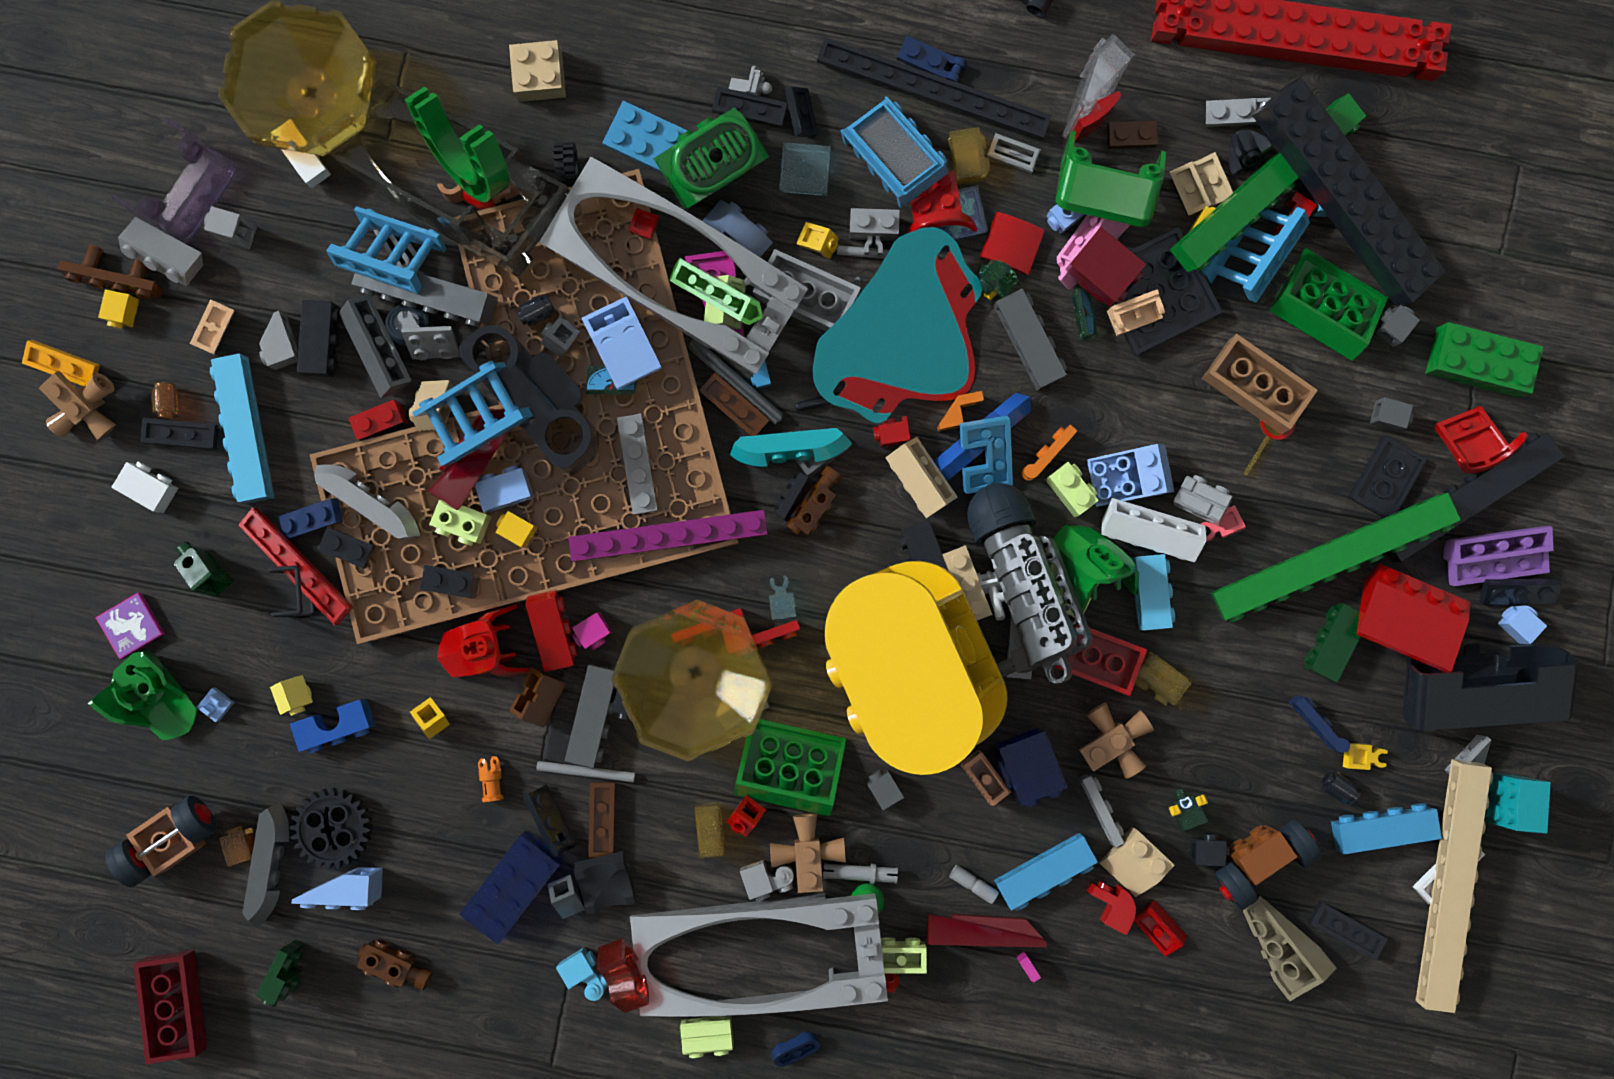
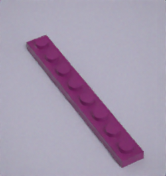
[568,510,768,562]

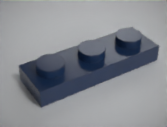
[279,498,343,540]

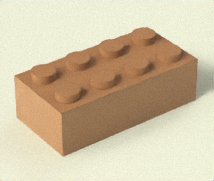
[1202,334,1318,434]

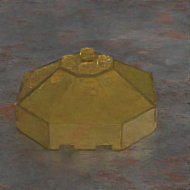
[218,0,377,156]
[611,599,772,762]

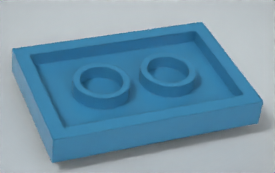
[602,101,687,173]

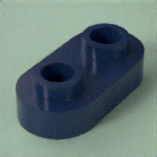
[771,1031,820,1067]

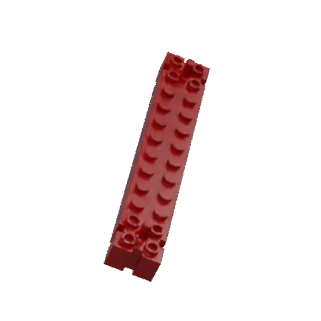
[1151,0,1451,81]

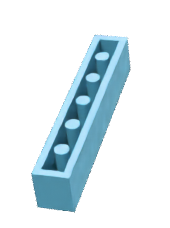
[210,354,274,504]

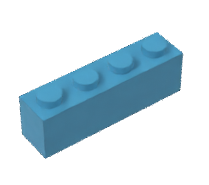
[1331,803,1442,854]
[994,833,1098,911]

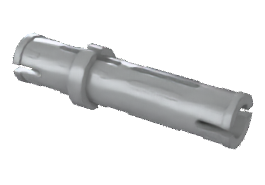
[823,863,898,884]

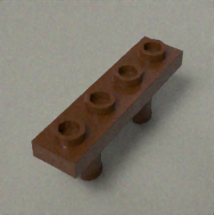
[57,245,163,300]

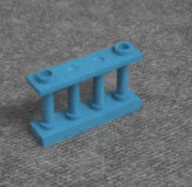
[326,206,446,294]
[1201,207,1310,302]
[412,361,533,466]

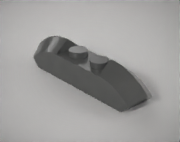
[242,801,289,926]

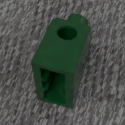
[174,542,234,598]

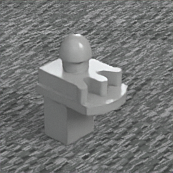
[729,65,772,96]

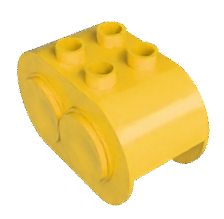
[825,561,1007,775]

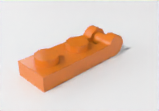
[1021,425,1077,481]

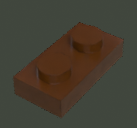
[1107,121,1158,149]

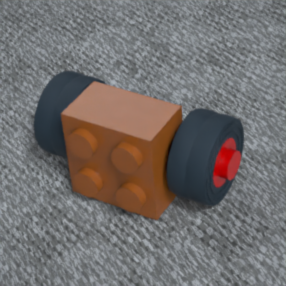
[1214,820,1322,911]

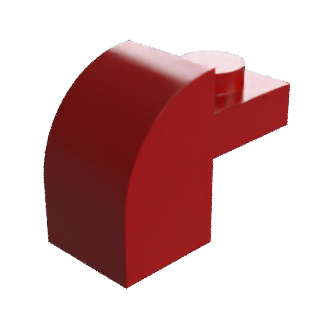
[1087,881,1136,935]

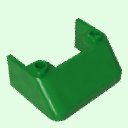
[1055,130,1166,227]

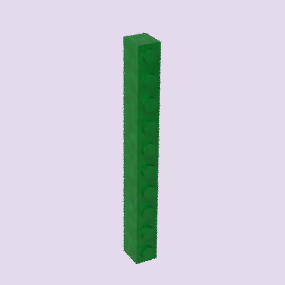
[1170,93,1366,272]
[1210,493,1461,622]

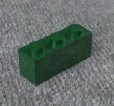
[1303,603,1361,683]

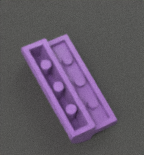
[1443,525,1554,586]

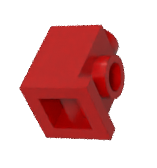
[873,416,910,447]
[726,795,766,837]

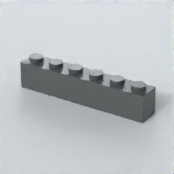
[352,273,498,328]

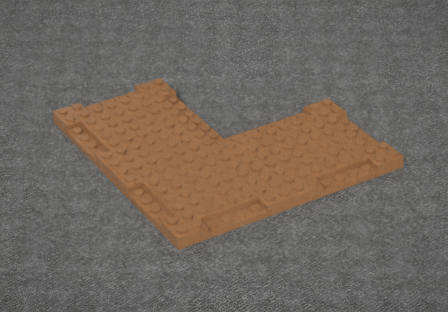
[310,169,739,644]

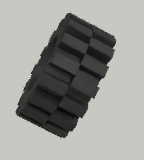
[553,142,580,188]

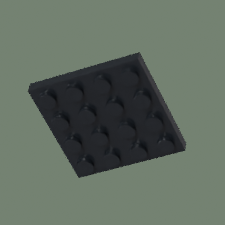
[1109,227,1223,356]

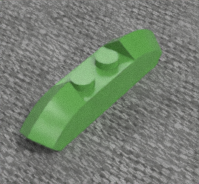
[669,258,763,325]

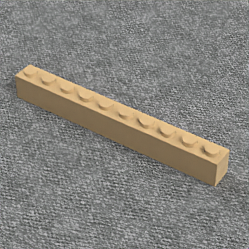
[1416,759,1493,1013]

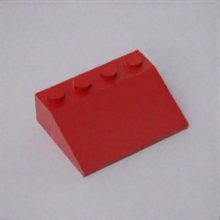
[1357,563,1470,672]

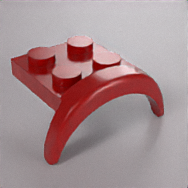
[907,171,977,234]
[1435,406,1528,474]

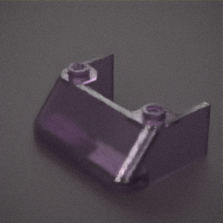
[111,117,237,242]

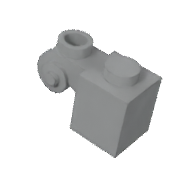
[740,859,794,901]

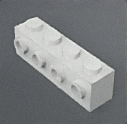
[1102,498,1207,562]

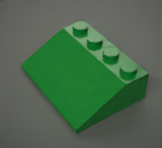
[1269,248,1388,361]
[734,717,846,816]

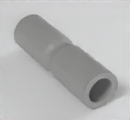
[949,865,999,904]

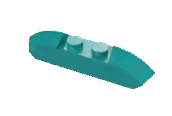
[730,428,852,467]

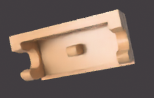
[1107,289,1165,336]
[190,299,235,354]

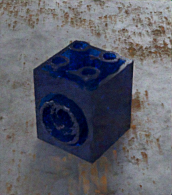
[993,728,1068,807]

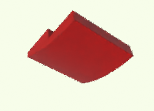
[1073,91,1121,143]
[980,212,1045,275]

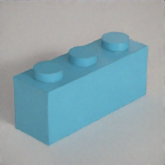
[1131,554,1175,630]

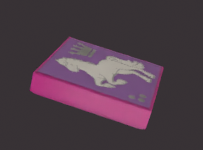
[95,592,165,659]

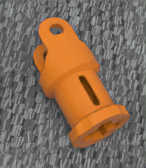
[478,756,504,802]

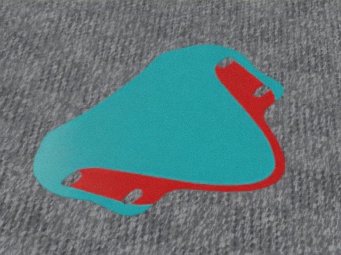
[813,227,982,423]

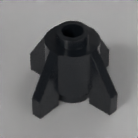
[1229,129,1274,176]

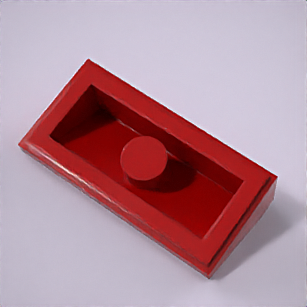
[1134,900,1187,957]

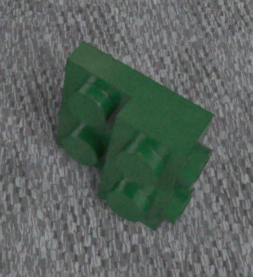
[256,940,304,1007]

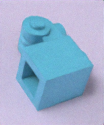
[556,947,610,1001]

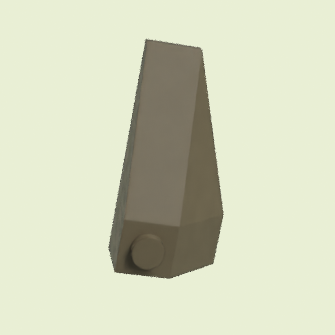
[1243,896,1337,1001]

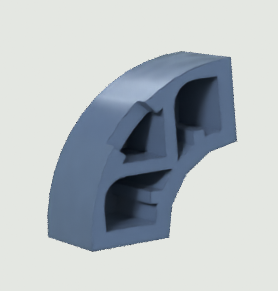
[703,199,773,257]

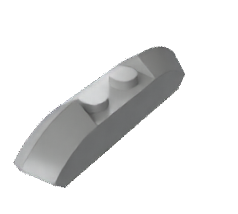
[314,465,420,540]

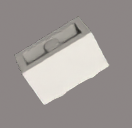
[111,461,178,513]

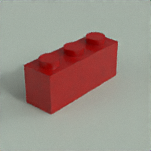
[525,590,578,672]

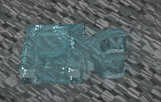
[769,576,796,620]

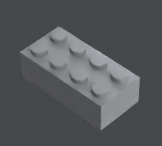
[753,249,862,332]

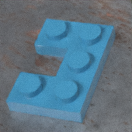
[960,416,1013,494]

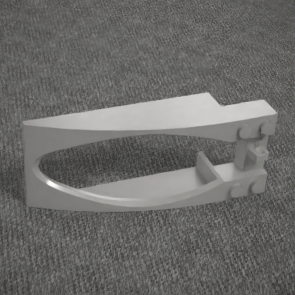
[539,157,808,374]
[630,893,888,1016]

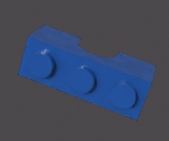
[290,698,376,754]

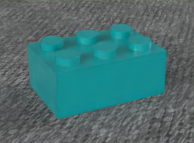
[1484,772,1551,833]

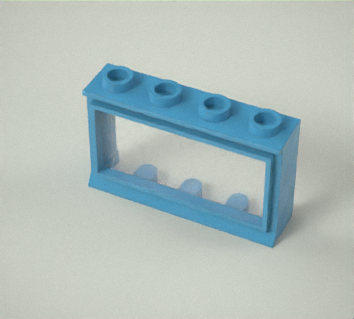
[840,96,947,208]

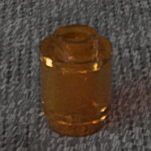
[151,382,178,419]

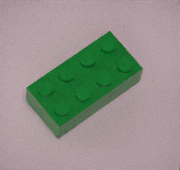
[1425,322,1543,398]

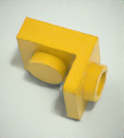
[796,222,839,259]

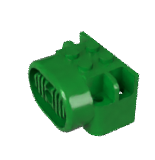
[653,107,769,209]

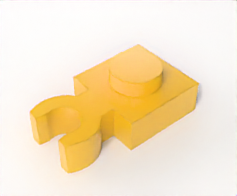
[1343,743,1388,770]

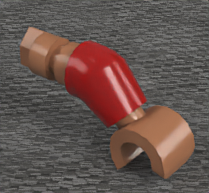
[437,177,525,210]

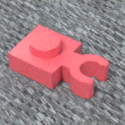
[1201,505,1246,542]

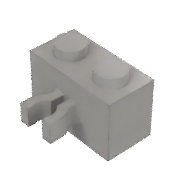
[849,208,900,255]

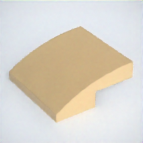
[1170,152,1233,216]

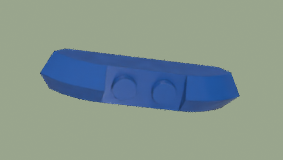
[934,393,1031,481]

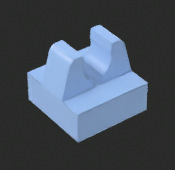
[197,687,235,722]

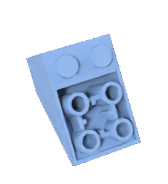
[582,297,662,390]
[1087,444,1174,507]
[292,867,383,910]

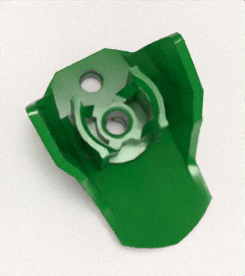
[1054,525,1139,617]
[89,650,198,740]

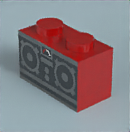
[348,400,410,441]

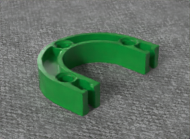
[405,87,510,202]

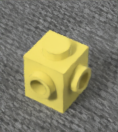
[270,675,313,716]

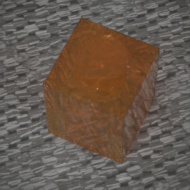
[219,826,255,867]

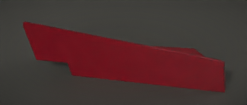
[428,408,510,510]
[927,913,1047,948]

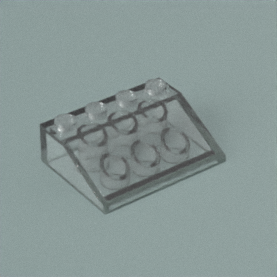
[1062,34,1135,139]

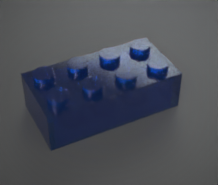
[459,831,564,945]

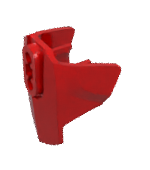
[437,603,530,677]

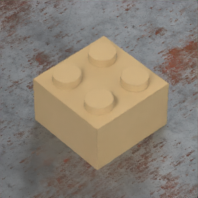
[509,40,566,102]

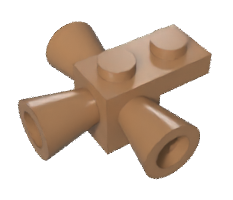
[39,371,117,441]
[1079,702,1154,778]
[770,814,846,893]

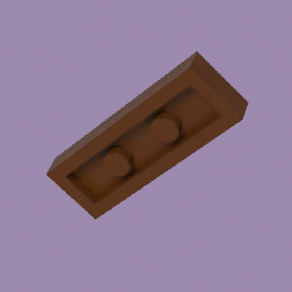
[699,373,770,436]
[588,782,615,857]

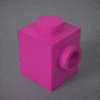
[572,612,613,650]

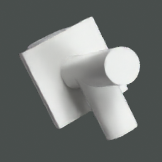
[977,571,1005,620]

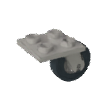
[385,305,461,360]

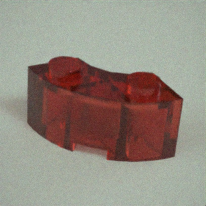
[596,938,649,1013]

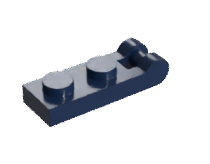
[896,36,967,83]
[1289,696,1350,753]

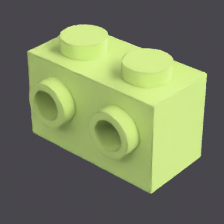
[1045,462,1099,517]
[429,500,492,546]
[881,937,927,973]

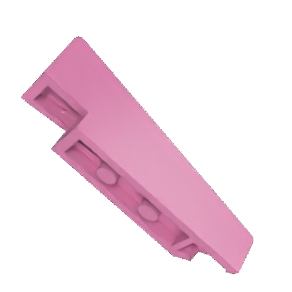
[1057,215,1130,290]

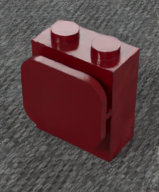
[1065,227,1146,306]

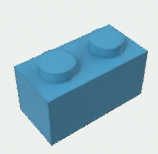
[751,361,771,389]

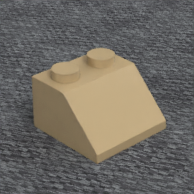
[1099,827,1174,897]

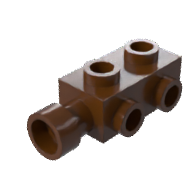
[786,466,842,535]
[357,939,433,991]

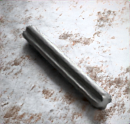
[688,339,784,425]

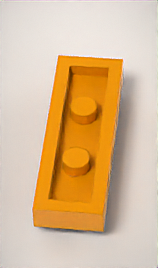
[22,340,100,386]

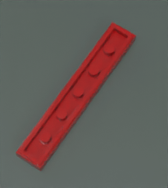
[238,507,353,625]

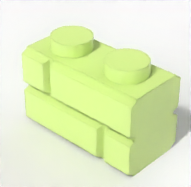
[680,1015,734,1058]

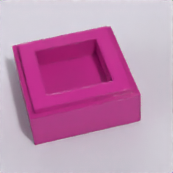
[1017,952,1041,982]

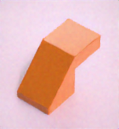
[937,391,984,432]

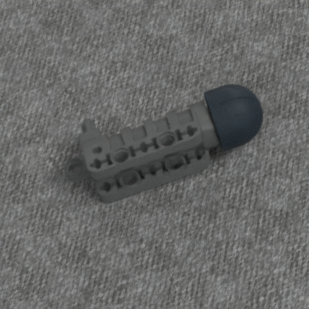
[967,483,1092,684]

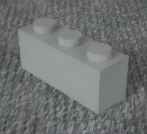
[118,217,203,286]

